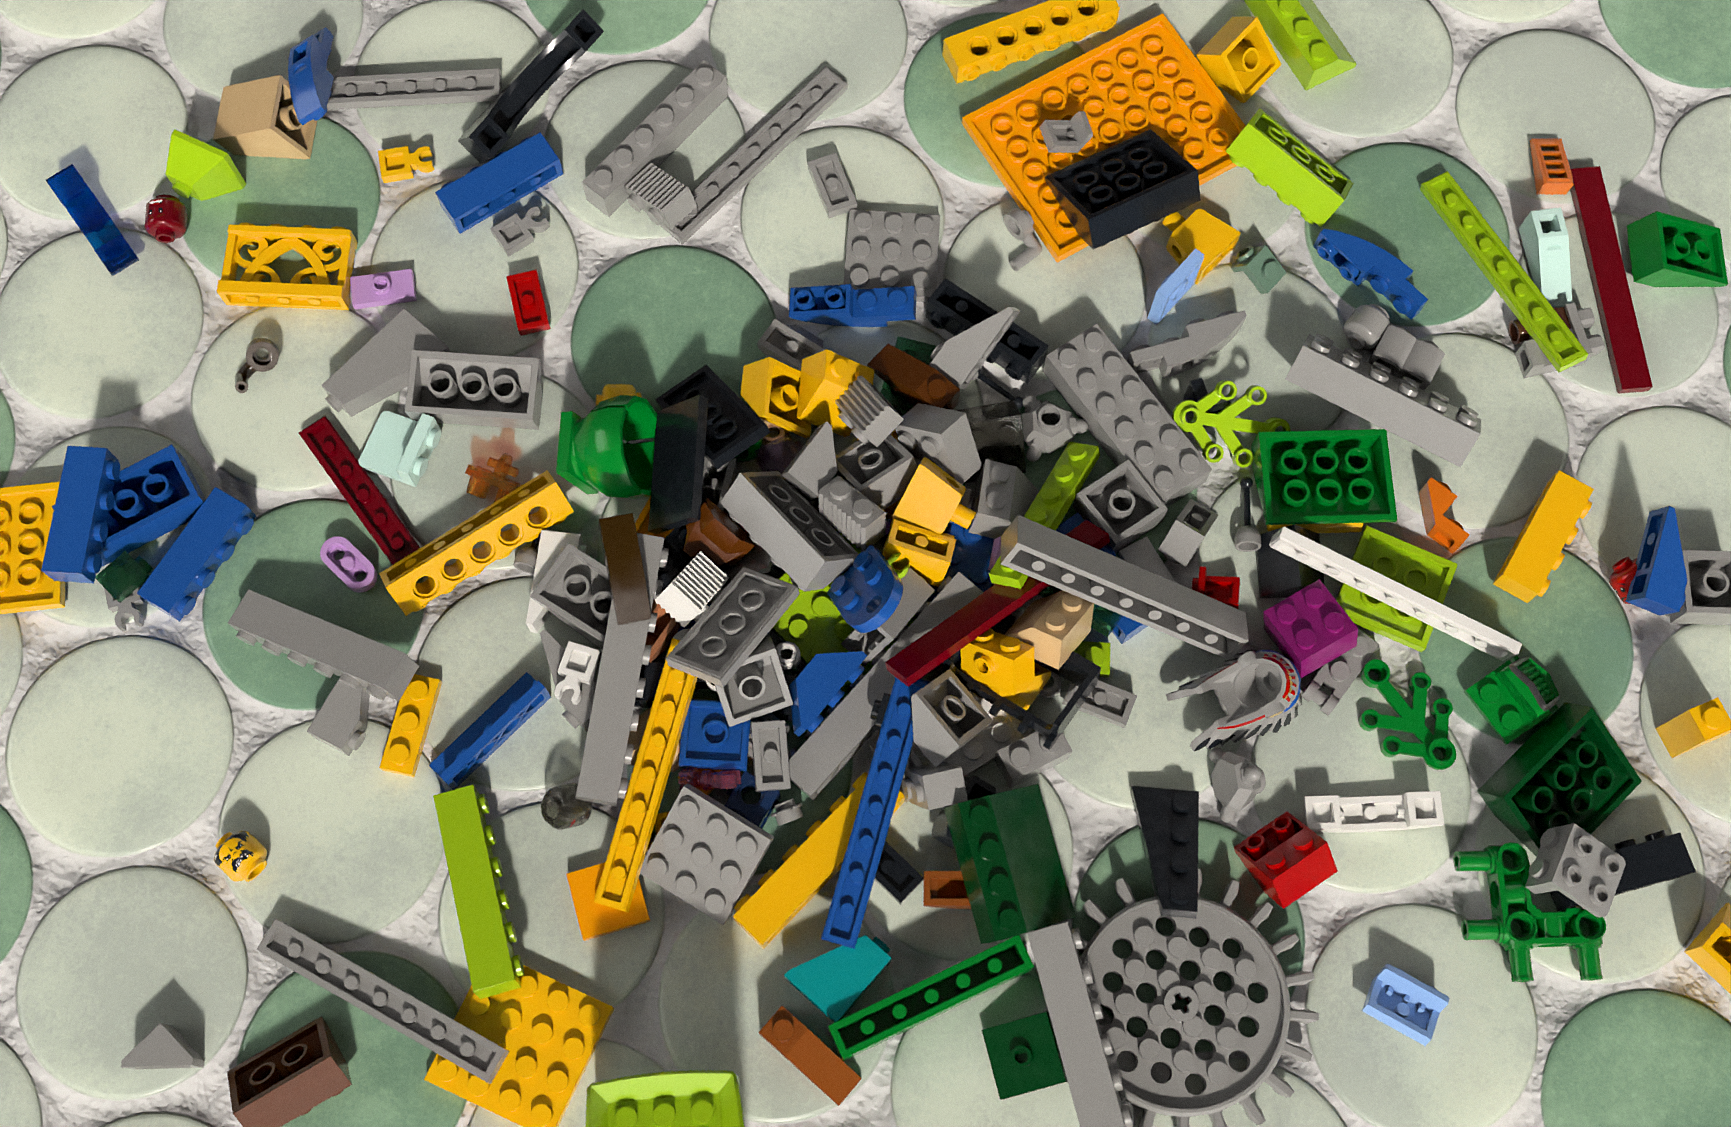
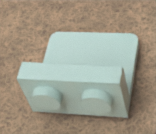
[358,411,442,487]

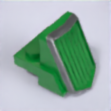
[1464,655,1560,745]

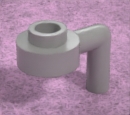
[1004,208,1042,271]

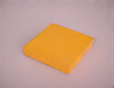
[566,862,651,941]

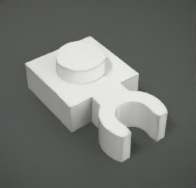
[554,641,602,705]

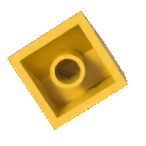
[1196,16,1281,103]
[797,349,874,437]
[740,357,811,438]

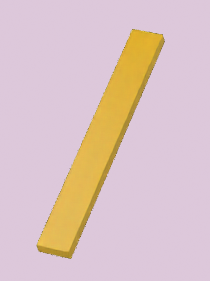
[594,638,698,912]

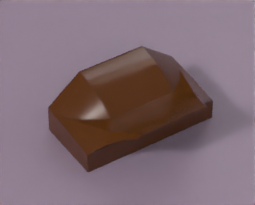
[683,498,756,568]

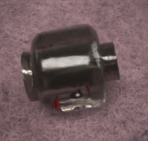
[541,782,592,830]

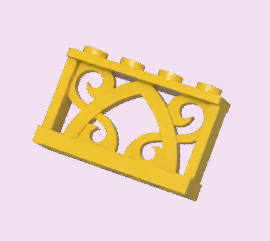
[217,222,358,310]

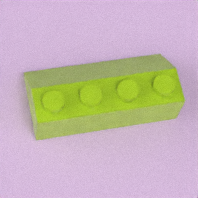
[1244,0,1357,90]
[1226,108,1353,227]

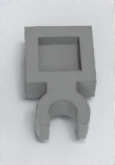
[490,206,550,257]
[103,570,145,631]

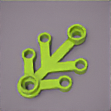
[1172,380,1291,468]

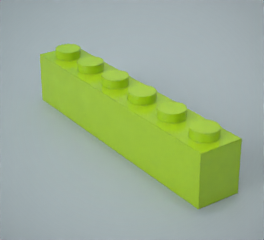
[433,784,524,999]

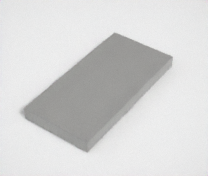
[666,567,800,688]

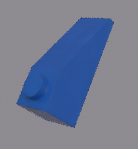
[1626,506,1688,616]

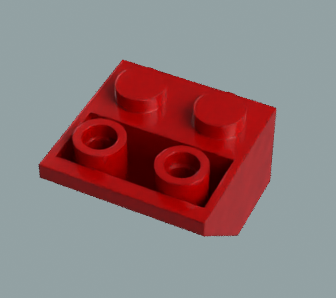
[1233,811,1338,909]

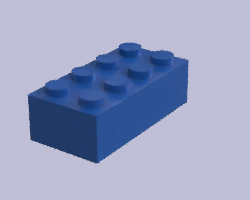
[52,445,206,567]

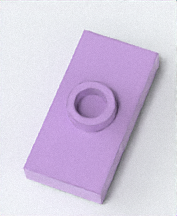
[350,269,417,309]

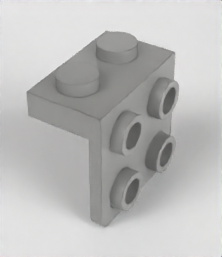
[1525,823,1626,918]

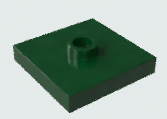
[982,1011,1068,1100]

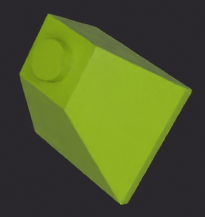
[165,129,246,201]

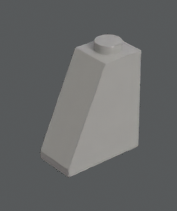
[841,568,935,666]

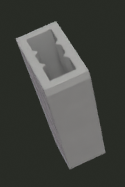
[322,308,451,417]

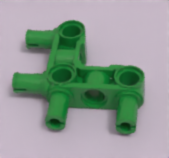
[1453,842,1606,982]

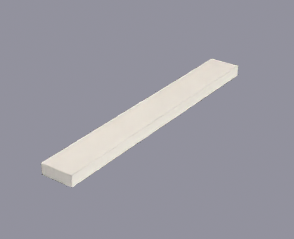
[1269,527,1522,661]

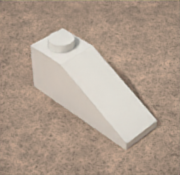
[526,530,588,633]

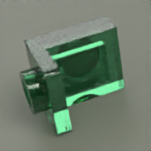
[95,551,153,603]

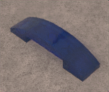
[46,164,139,276]

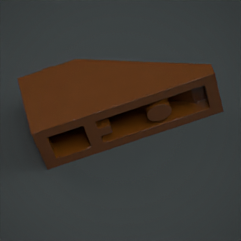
[867,343,960,410]

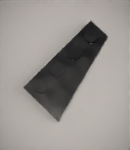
[1130,786,1199,919]

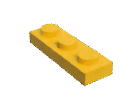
[379,674,442,777]

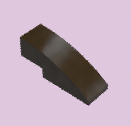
[598,513,651,625]

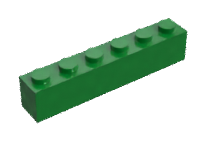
[828,935,1034,1061]

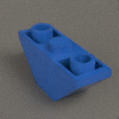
[789,651,868,737]

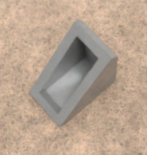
[121,1023,205,1070]

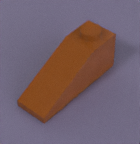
[758,1006,862,1106]

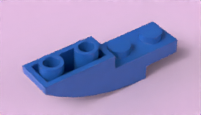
[288,27,334,125]
[1313,228,1428,320]
[789,284,917,327]

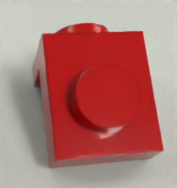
[1192,566,1241,609]

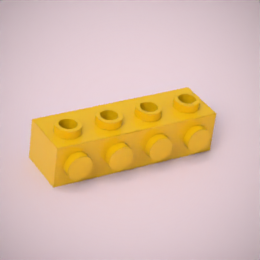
[1493,470,1594,603]

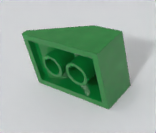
[1627,211,1728,287]

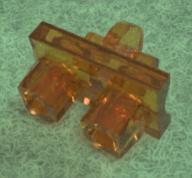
[465,453,523,502]

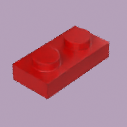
[506,270,551,336]

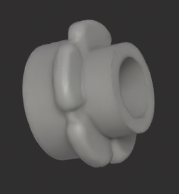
[771,798,803,826]

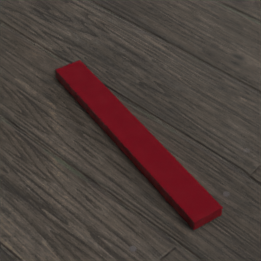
[1571,166,1653,394]
[885,520,1110,687]

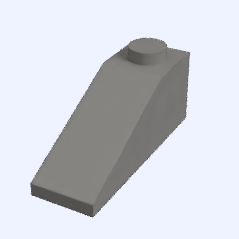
[929,307,1020,389]
[540,629,597,732]
[307,680,370,756]

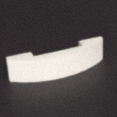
[1303,791,1444,833]

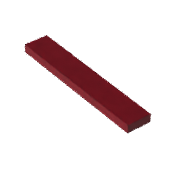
[299,416,420,565]

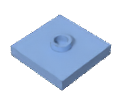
[1147,248,1204,325]

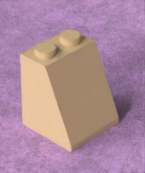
[213,75,317,160]

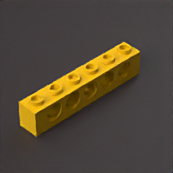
[942,0,1120,84]
[379,470,574,616]

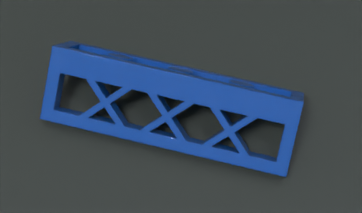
[429,672,551,790]

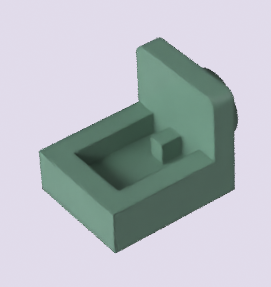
[1230,245,1287,294]

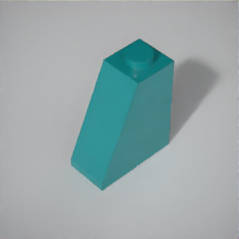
[784,935,892,1023]

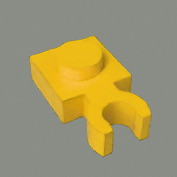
[378,146,434,183]

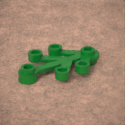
[1358,659,1456,770]

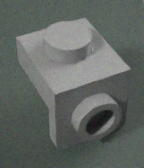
[1039,111,1093,153]

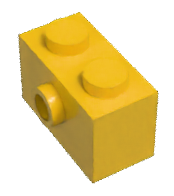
[960,628,1035,695]

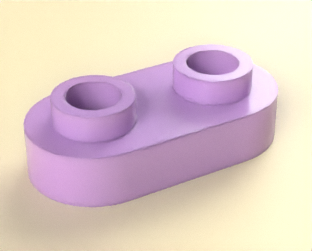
[320,536,377,593]

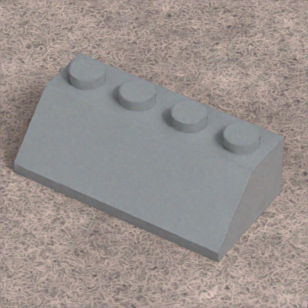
[405,350,542,430]
[720,471,858,592]

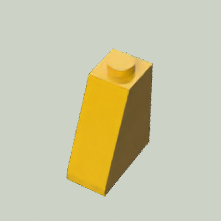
[1655,697,1731,758]

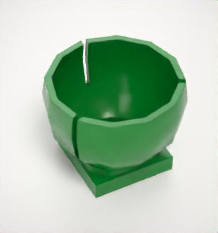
[556,395,657,499]

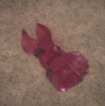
[678,767,741,791]

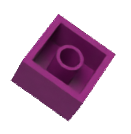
[1263,579,1358,678]

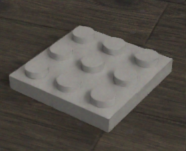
[843,209,940,302]
[640,783,774,925]

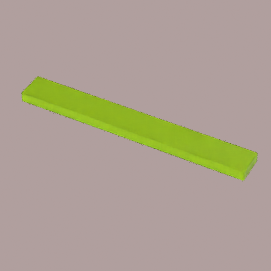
[1420,171,1588,373]

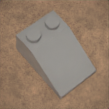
[530,543,612,650]

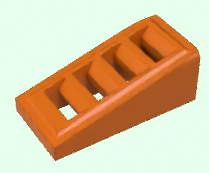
[1530,138,1573,195]

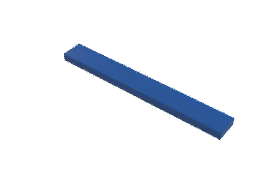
[821,678,930,949]

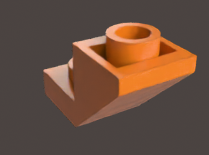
[1418,477,1470,554]

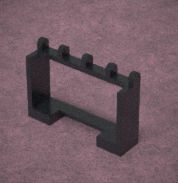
[936,614,1101,750]

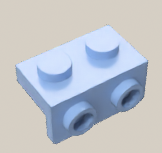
[1362,964,1450,1046]

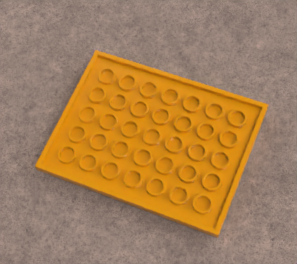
[962,13,1245,263]

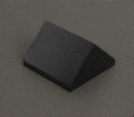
[1256,524,1325,598]

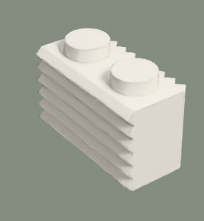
[655,551,729,627]

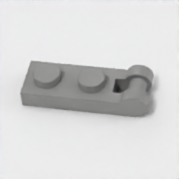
[1301,629,1380,716]

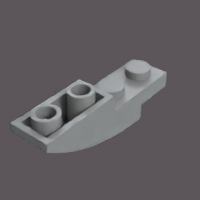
[1127,310,1247,379]

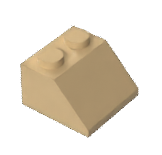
[1004,590,1094,670]

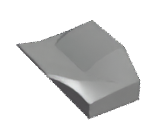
[757,319,826,371]

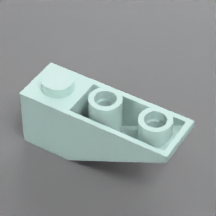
[1519,207,1572,308]

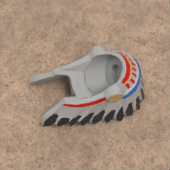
[1166,648,1302,752]

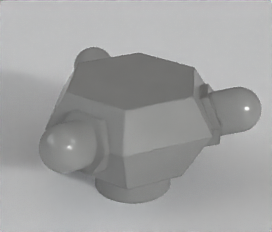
[1022,394,1088,462]
[1209,748,1266,822]

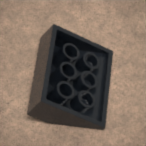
[1045,129,1201,250]

